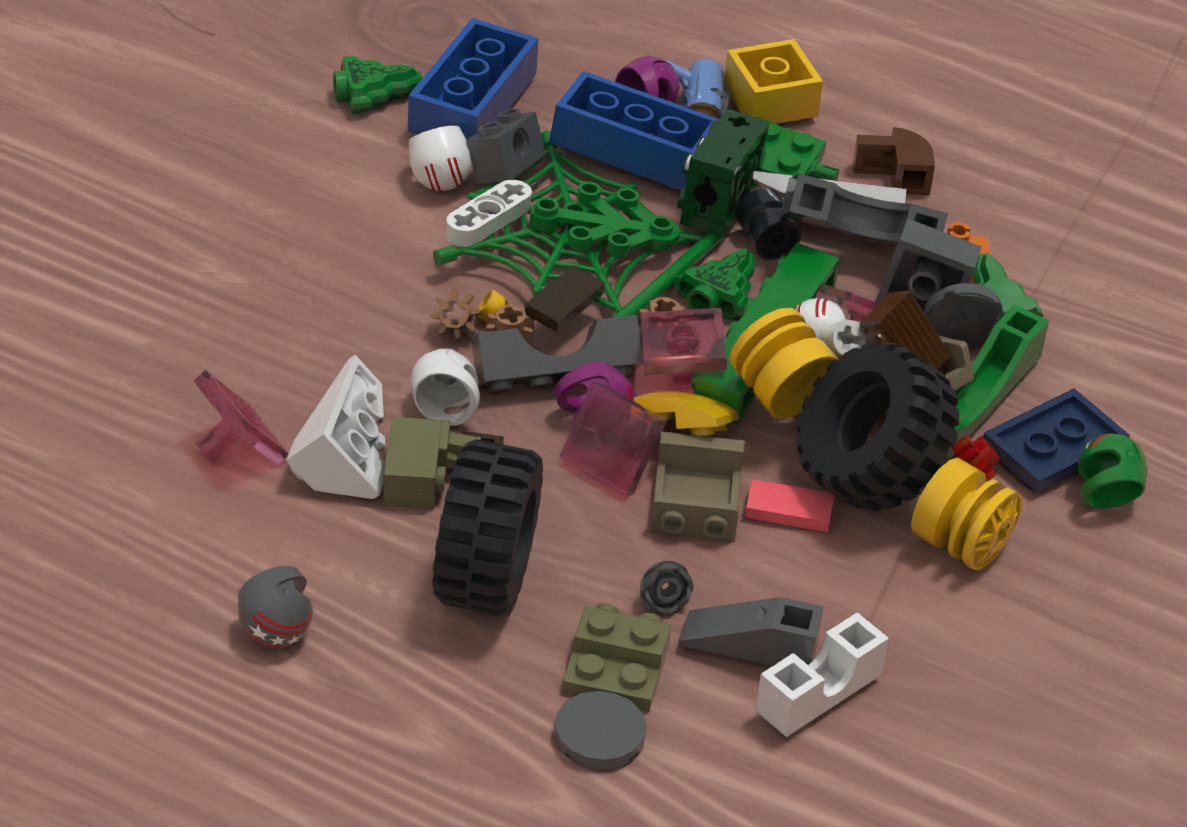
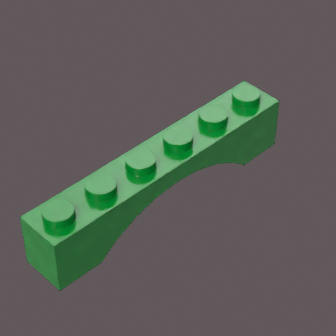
[923,304,1049,487]

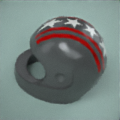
[238,566,313,649]

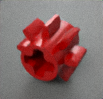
[950,435,1001,482]

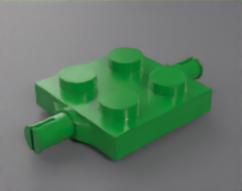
[761,122,840,181]

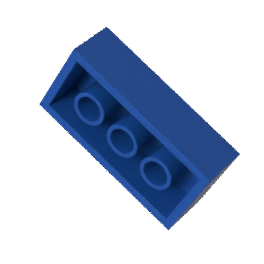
[407,18,539,140]
[549,71,719,190]

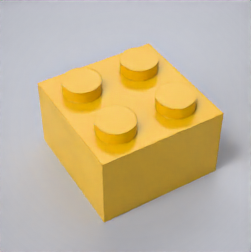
[724,39,823,124]

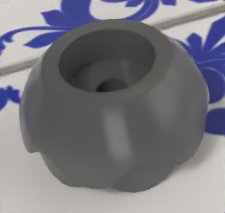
[640,561,694,614]

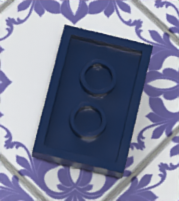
[983,388,1130,493]

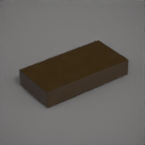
[525,265,605,333]

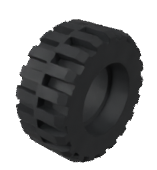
[796,342,959,511]
[432,439,543,616]

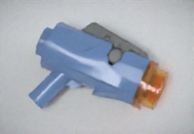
[666,59,732,119]

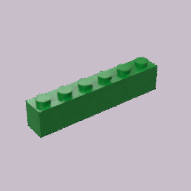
[691,243,840,424]

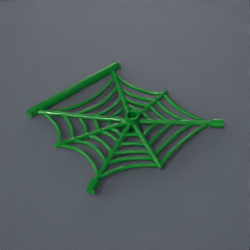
[433,130,724,318]

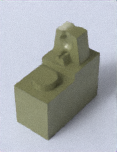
[383,417,481,509]

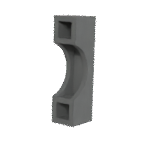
[780,174,948,247]
[471,315,644,393]

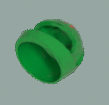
[1078,433,1148,508]

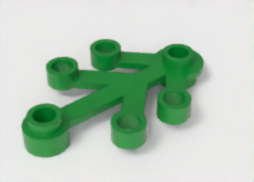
[529,182,680,257]

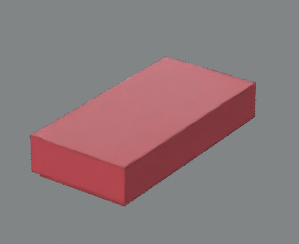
[745,479,835,533]

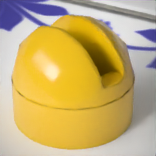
[476,289,509,322]

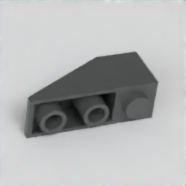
[679,597,823,666]

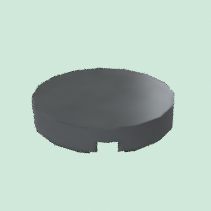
[554,691,646,770]

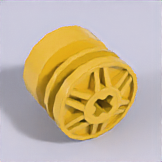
[729,308,839,419]
[911,457,1023,571]

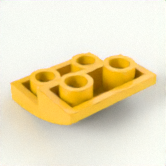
[634,391,739,436]

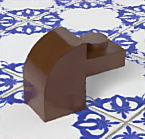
[853,127,935,195]

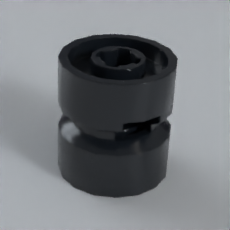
[735,188,802,260]

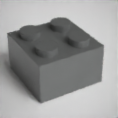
[874,219,982,312]

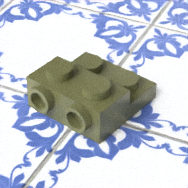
[562,603,671,712]

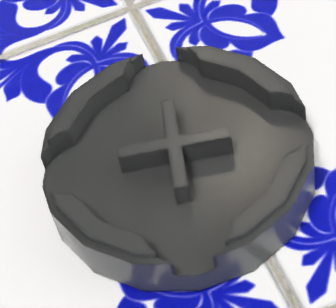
[924,283,1004,349]

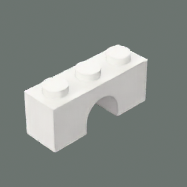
[755,612,889,737]

